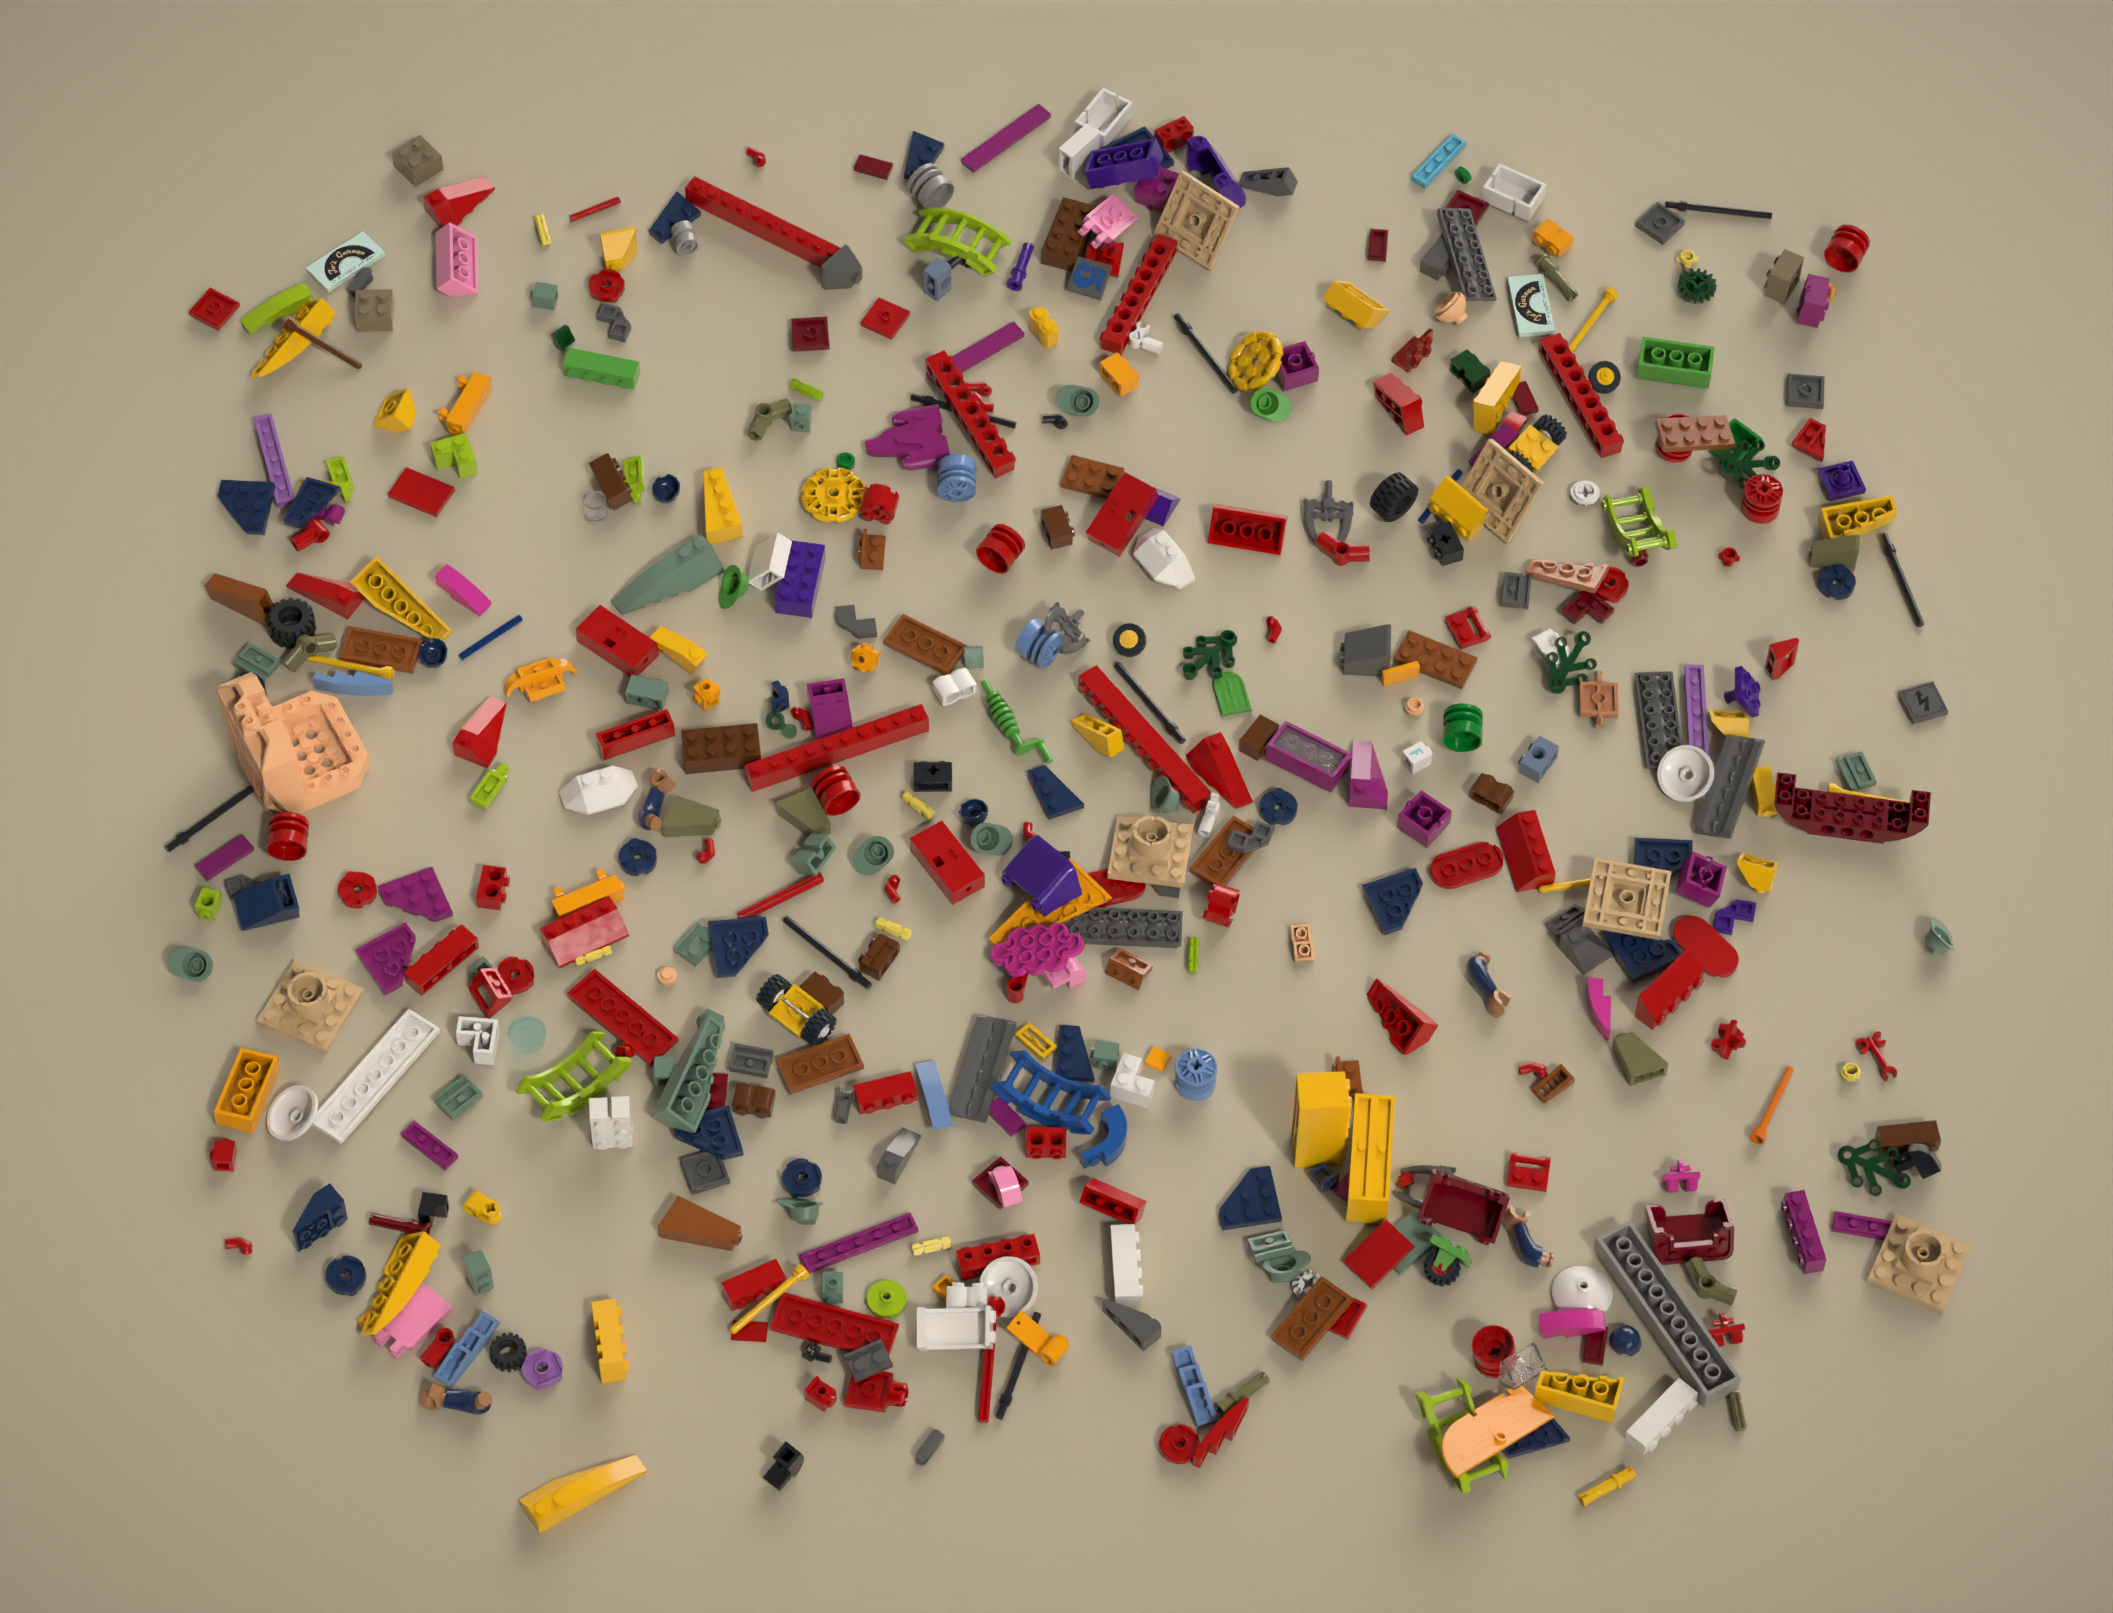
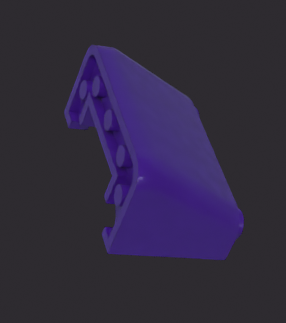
[1185,136,1246,208]
[1001,835,1083,916]

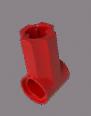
[290,519,330,552]
[1007,973,1029,1003]
[419,1328,456,1369]

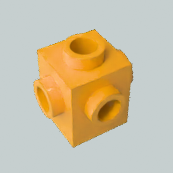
[850,643,881,672]
[692,678,721,712]

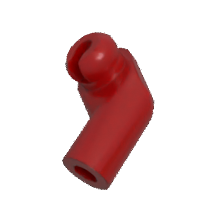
[973,393,994,412]
[1266,616,1282,644]
[790,706,813,731]
[1518,1062,1548,1078]
[225,1238,253,1255]

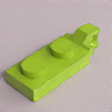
[623,455,645,504]
[326,456,354,503]
[469,762,510,810]

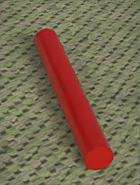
[569,197,621,222]

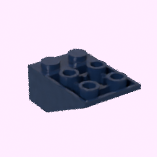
[233,874,300,931]
[292,1183,348,1252]

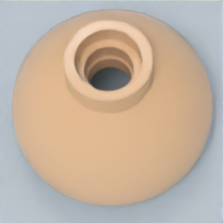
[1434,292,1468,325]

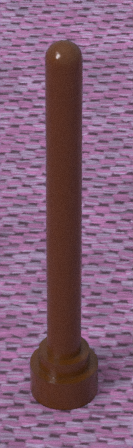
[282,316,362,369]

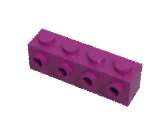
[1781,1190,1827,1274]

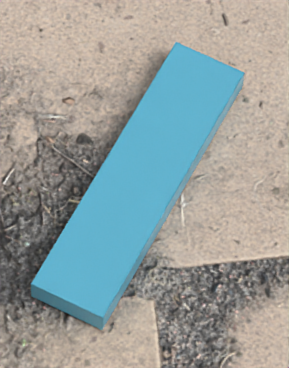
[1410,133,1467,189]

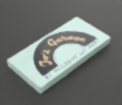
[306,231,385,293]
[1507,274,1555,337]

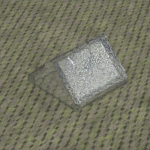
[1499,1342,1547,1390]

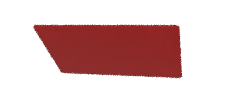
[731,1320,768,1342]

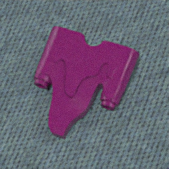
[865,404,950,471]

